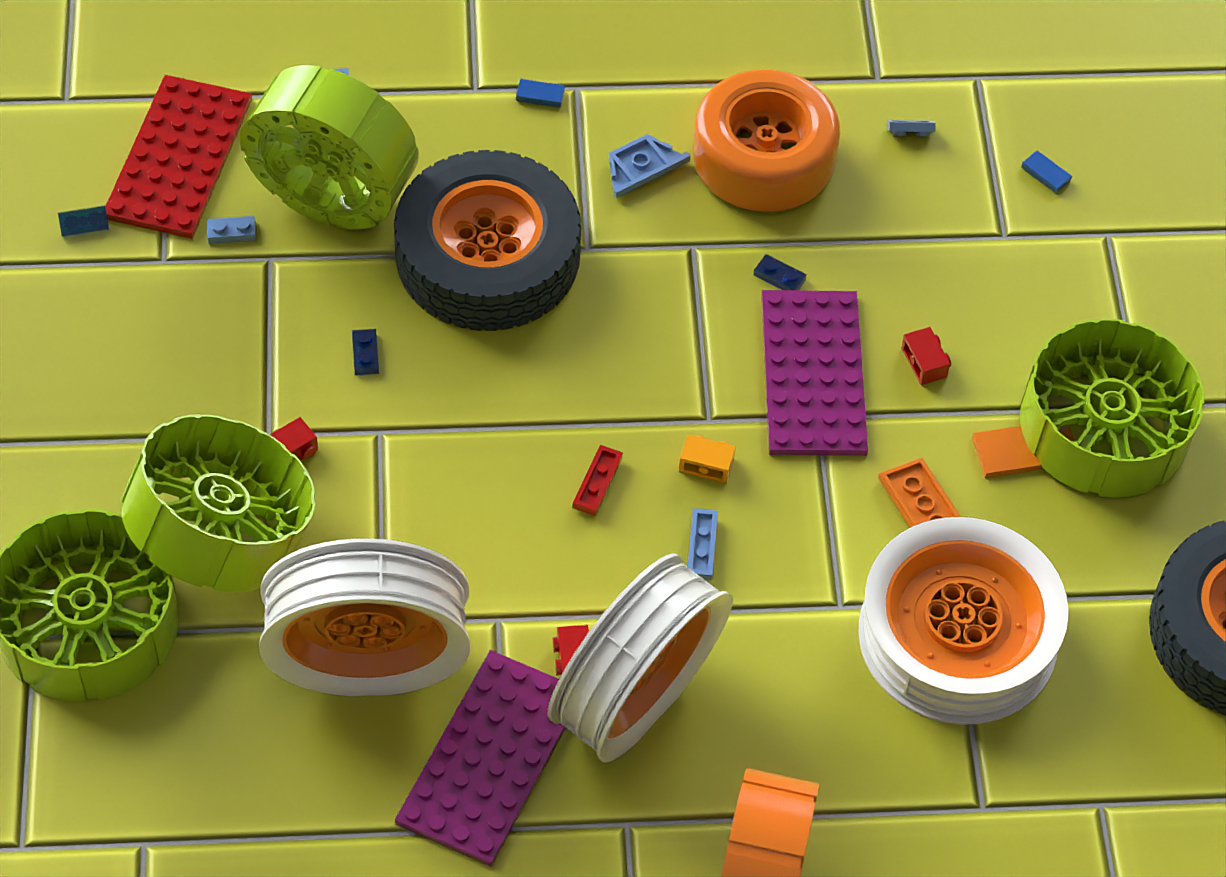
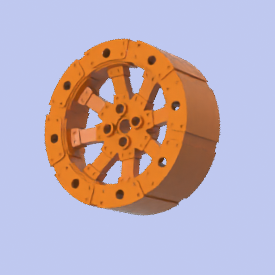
[721,768,819,877]

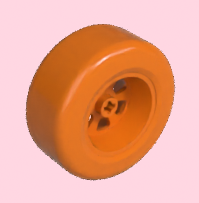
[693,69,840,212]

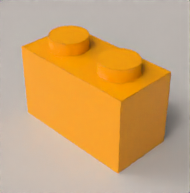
[679,434,736,484]

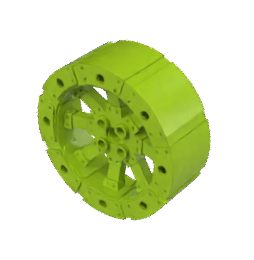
[240,65,419,230]
[1019,319,1204,498]
[121,414,316,592]
[0,509,179,702]

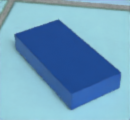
[516,79,565,108]
[1021,150,1072,193]

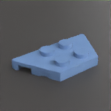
[608,134,691,198]

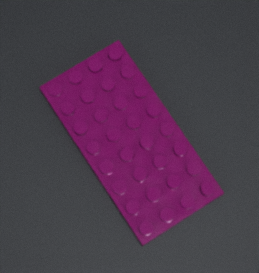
[761,290,868,456]
[395,650,566,867]

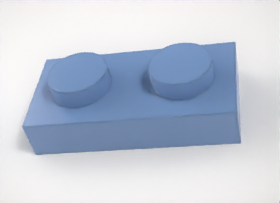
[887,120,936,136]
[207,216,256,244]

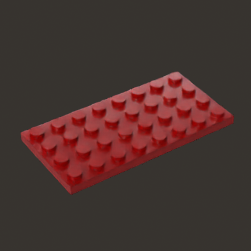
[102,74,252,239]

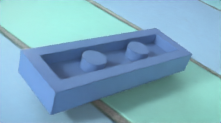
[687,508,718,580]

